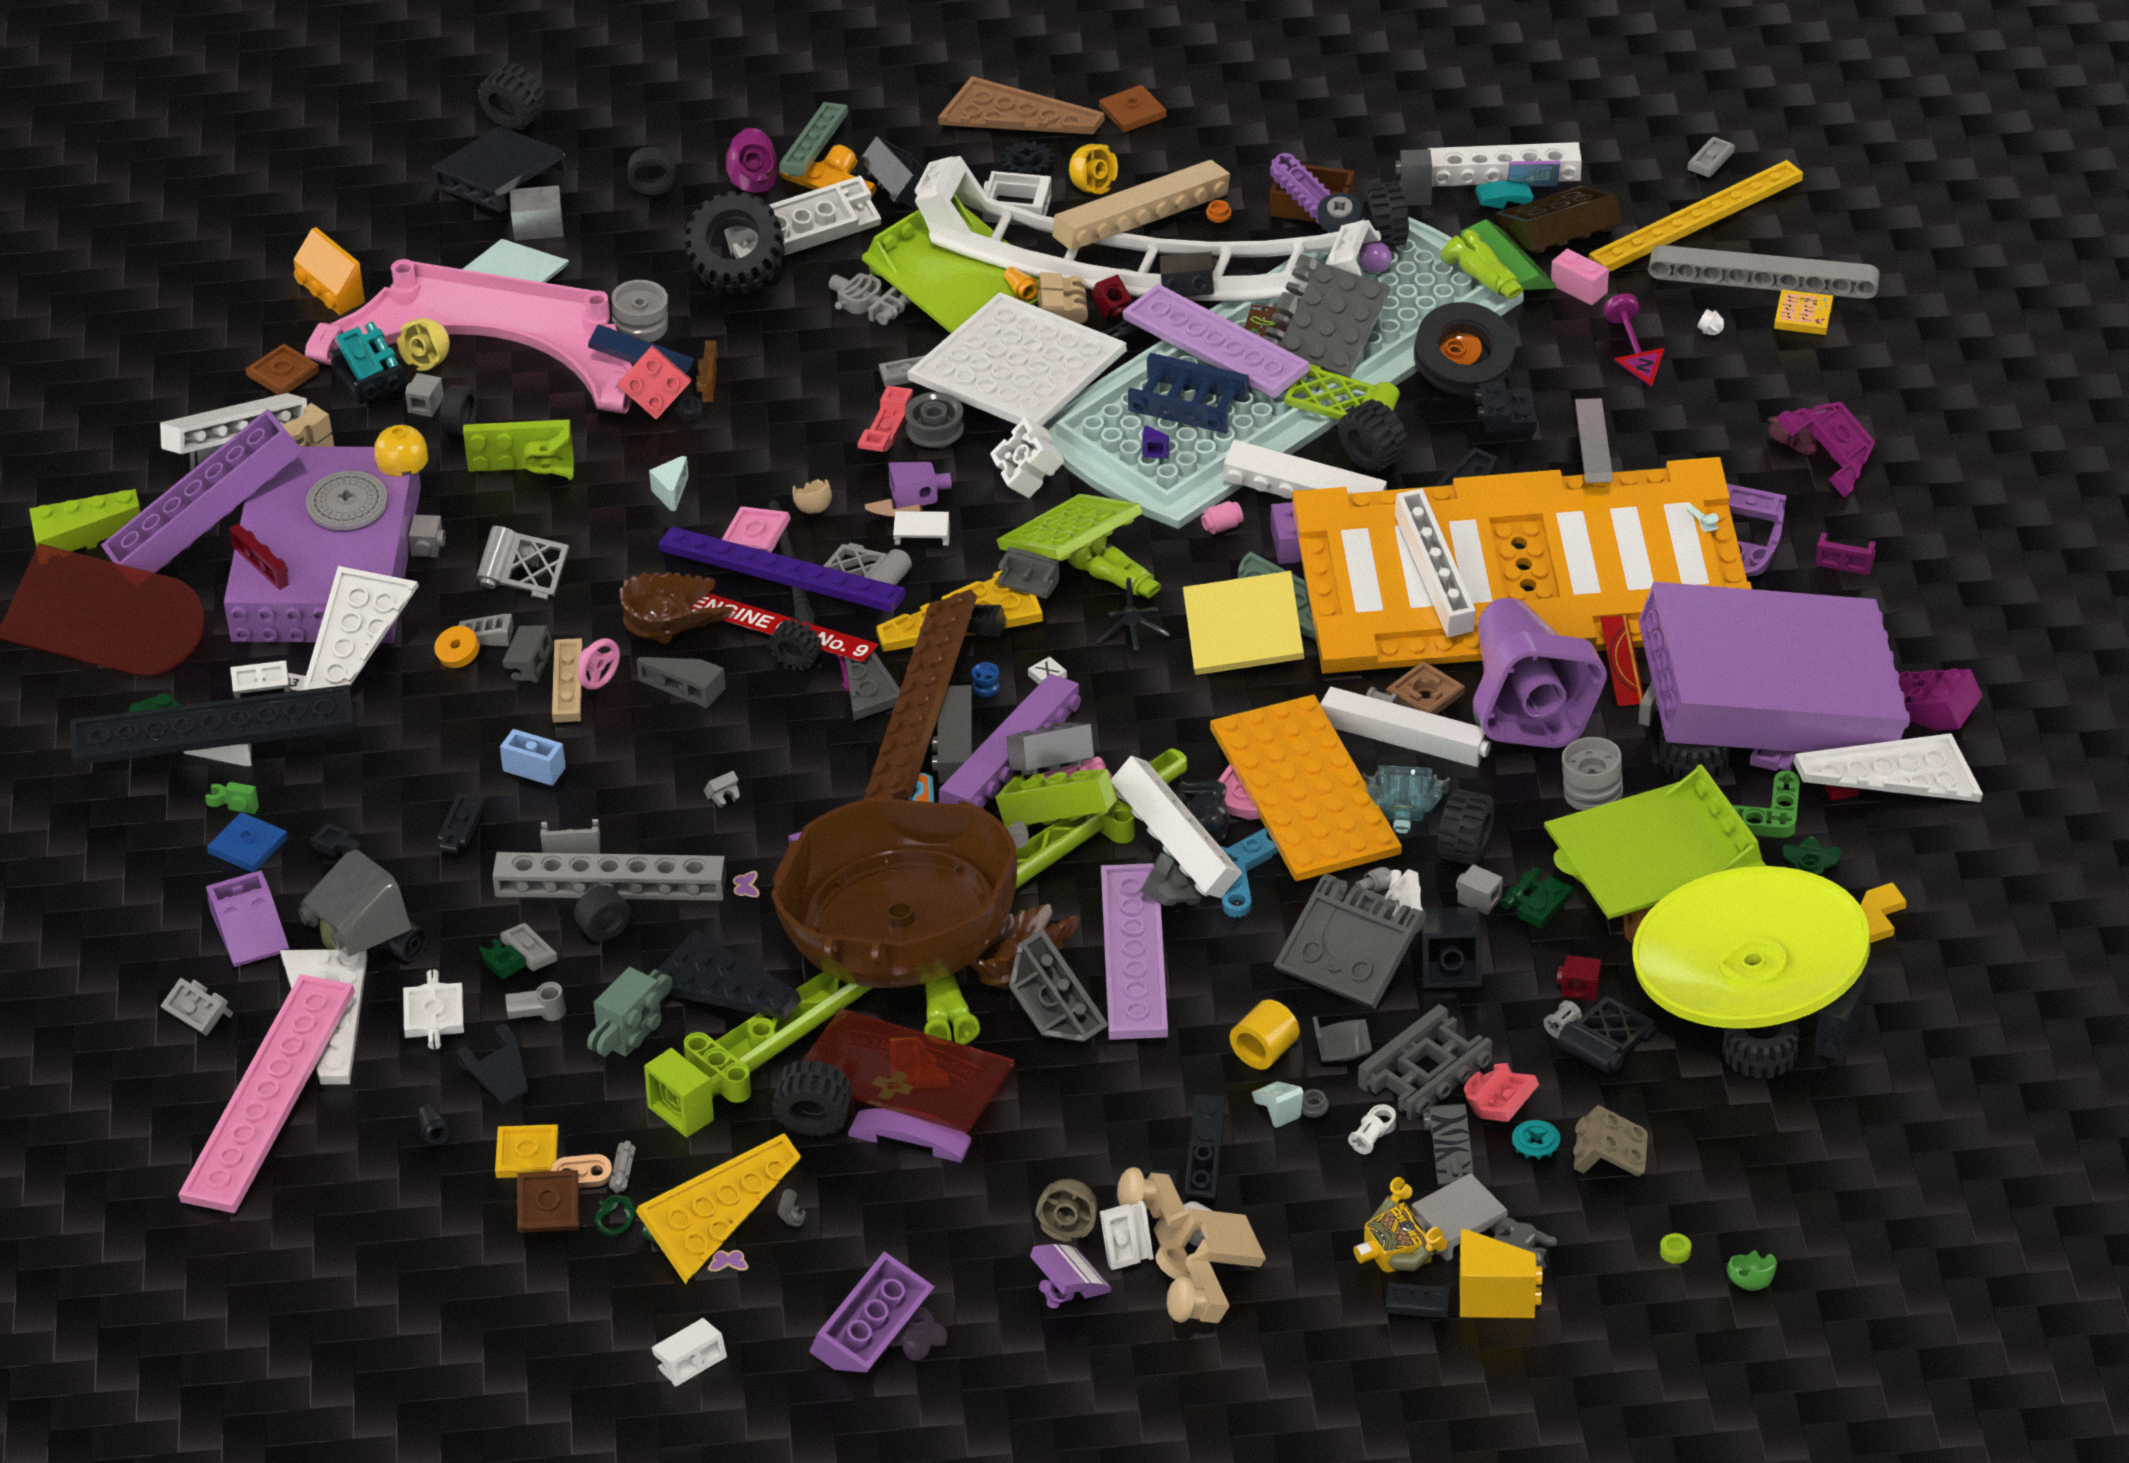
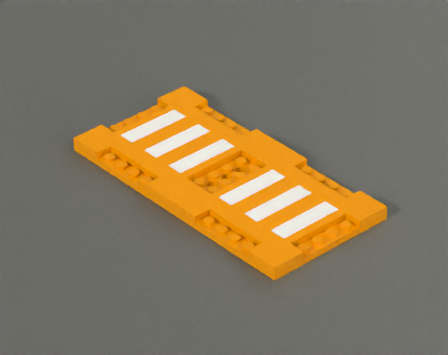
[1292,457,1752,674]

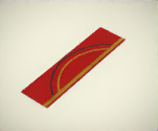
[1600,615,1644,706]

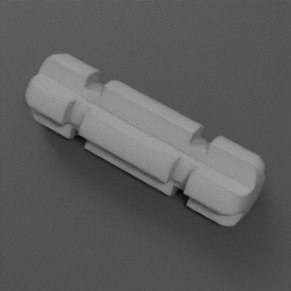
[609,1141,636,1193]

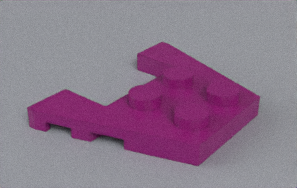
[1776,402,1875,498]

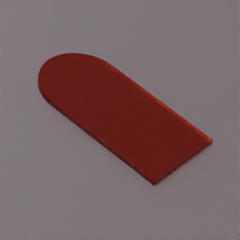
[0,543,205,675]

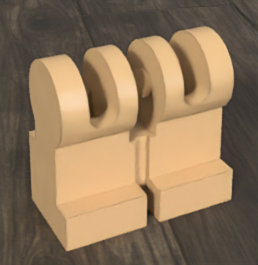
[1037,272,1088,324]
[282,403,335,447]

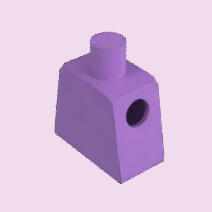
[889,462,952,509]

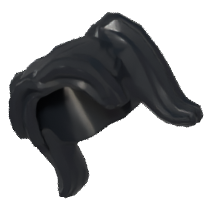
[1180,780,1231,844]

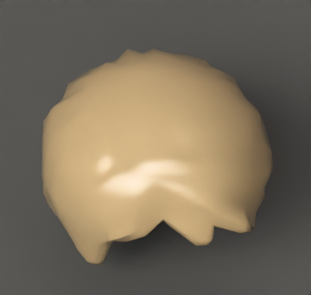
[793,479,832,514]

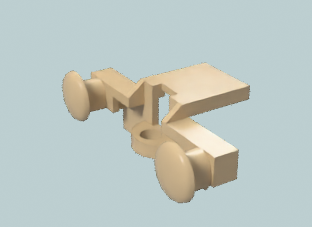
[1117,1167,1266,1323]

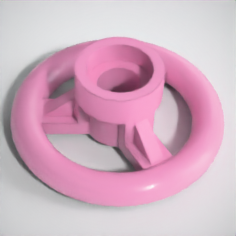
[578,638,620,690]

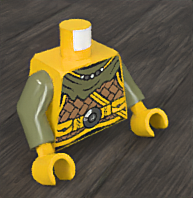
[1354,1177,1447,1273]

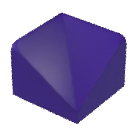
[1142,426,1171,459]

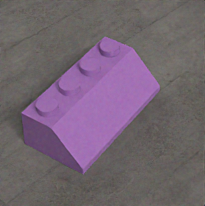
[809,1251,935,1372]

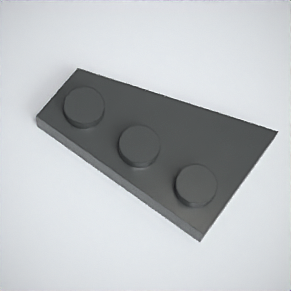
[845,650,900,720]

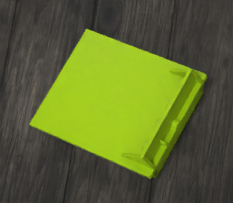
[862,191,1039,334]
[1544,764,1766,919]

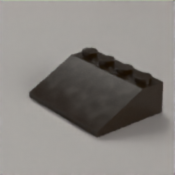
[1493,185,1622,253]

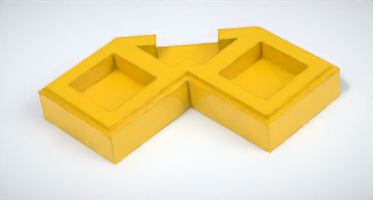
[1860,882,1906,943]

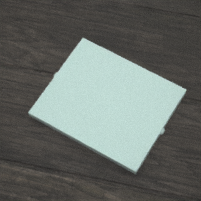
[463,239,569,283]

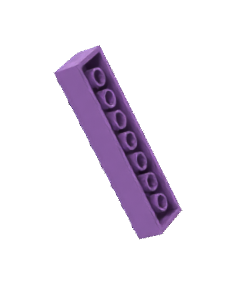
[101,409,303,588]

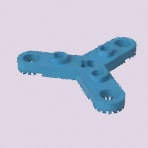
[1162,828,1279,918]

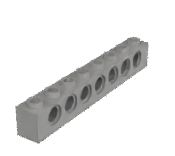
[493,852,726,901]

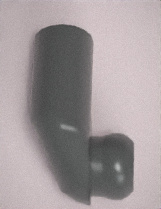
[777,1189,806,1227]

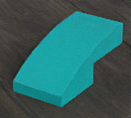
[1475,181,1534,209]

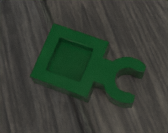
[479,939,527,979]

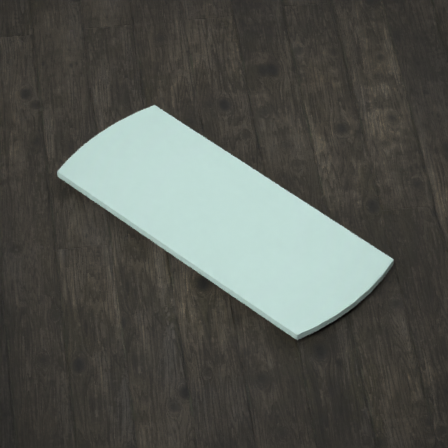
[1044,217,1523,529]

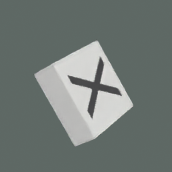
[1028,657,1067,684]

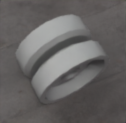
[611,280,668,342]

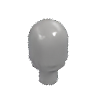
[1355,867,1391,893]

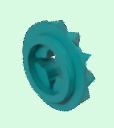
[1512,1120,1560,1160]

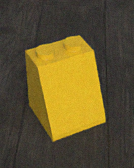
[1459,1229,1542,1318]

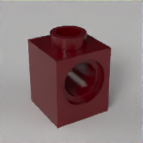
[1091,274,1132,320]
[1557,955,1602,1001]

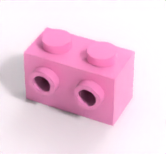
[1551,249,1609,305]

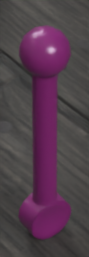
[835,654,850,691]

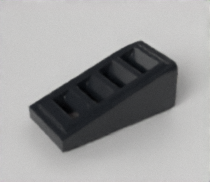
[966,605,1007,637]

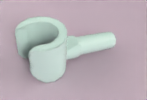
[1686,504,1719,532]

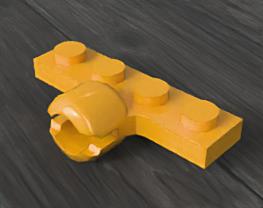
[779,145,877,198]

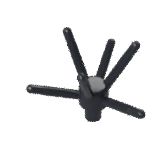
[1097,577,1171,652]

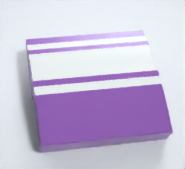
[1030,1244,1112,1298]

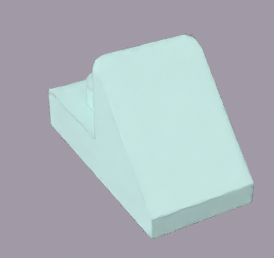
[1252,1081,1303,1127]

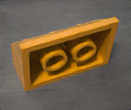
[294,227,365,315]

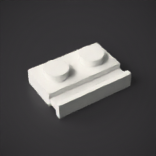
[1100,1200,1154,1270]

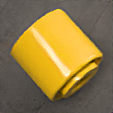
[1229,999,1300,1070]

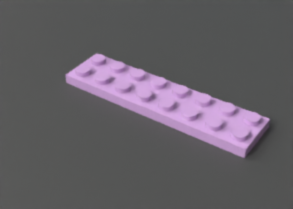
[1123,284,1310,399]
[1101,863,1168,1040]

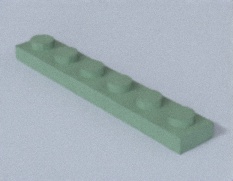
[780,102,848,177]

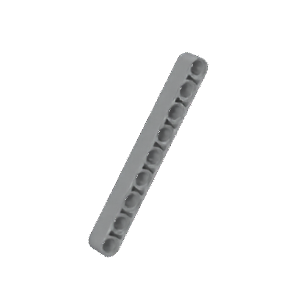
[1648,245,1880,299]

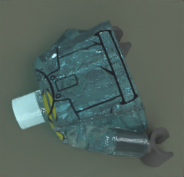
[1362,765,1450,833]

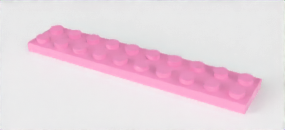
[178,974,355,1213]

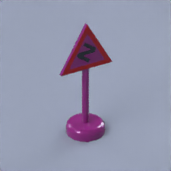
[1603,293,1664,388]

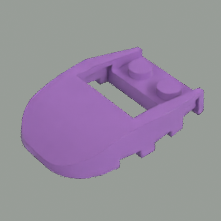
[1726,483,1786,576]

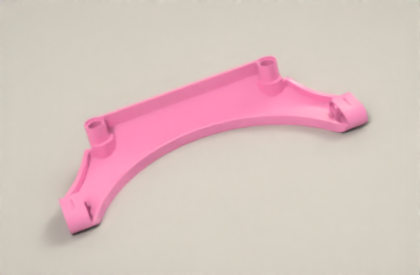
[305,259,633,414]

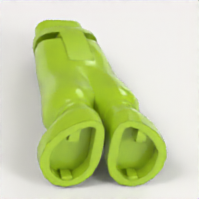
[1440,229,1523,299]
[1068,537,1161,598]
[924,973,980,1048]

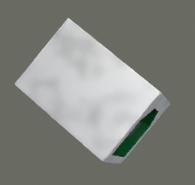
[510,186,563,241]

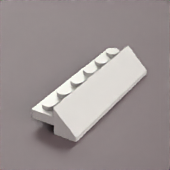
[724,176,881,259]

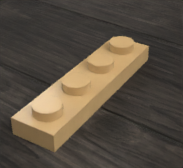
[552,638,583,723]

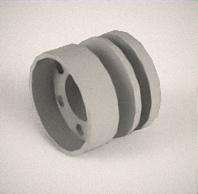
[1562,737,1623,811]

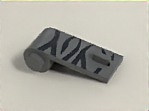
[1423,1104,1474,1186]

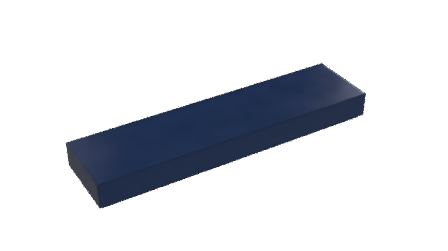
[588,324,695,376]

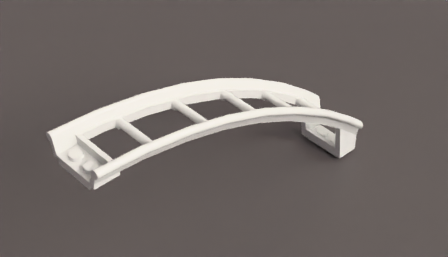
[914,156,1381,301]

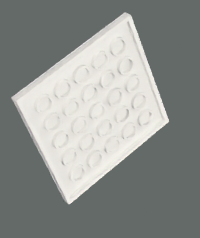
[908,292,1126,426]

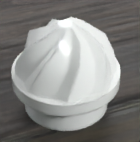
[1697,309,1724,335]

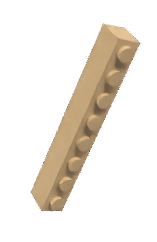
[1052,160,1230,251]

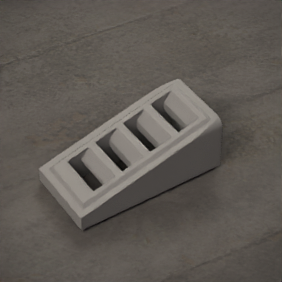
[458,614,514,646]

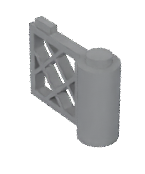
[476,526,569,601]
[824,543,912,585]

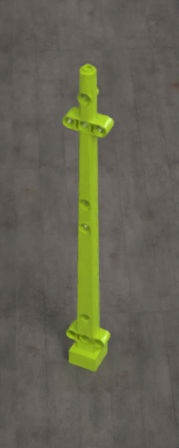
[644,748,1187,1138]

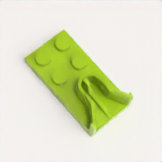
[463,420,574,480]

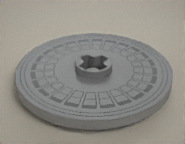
[306,471,388,530]

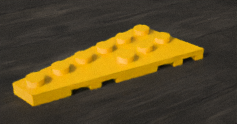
[876,570,1043,652]
[636,1133,801,1284]

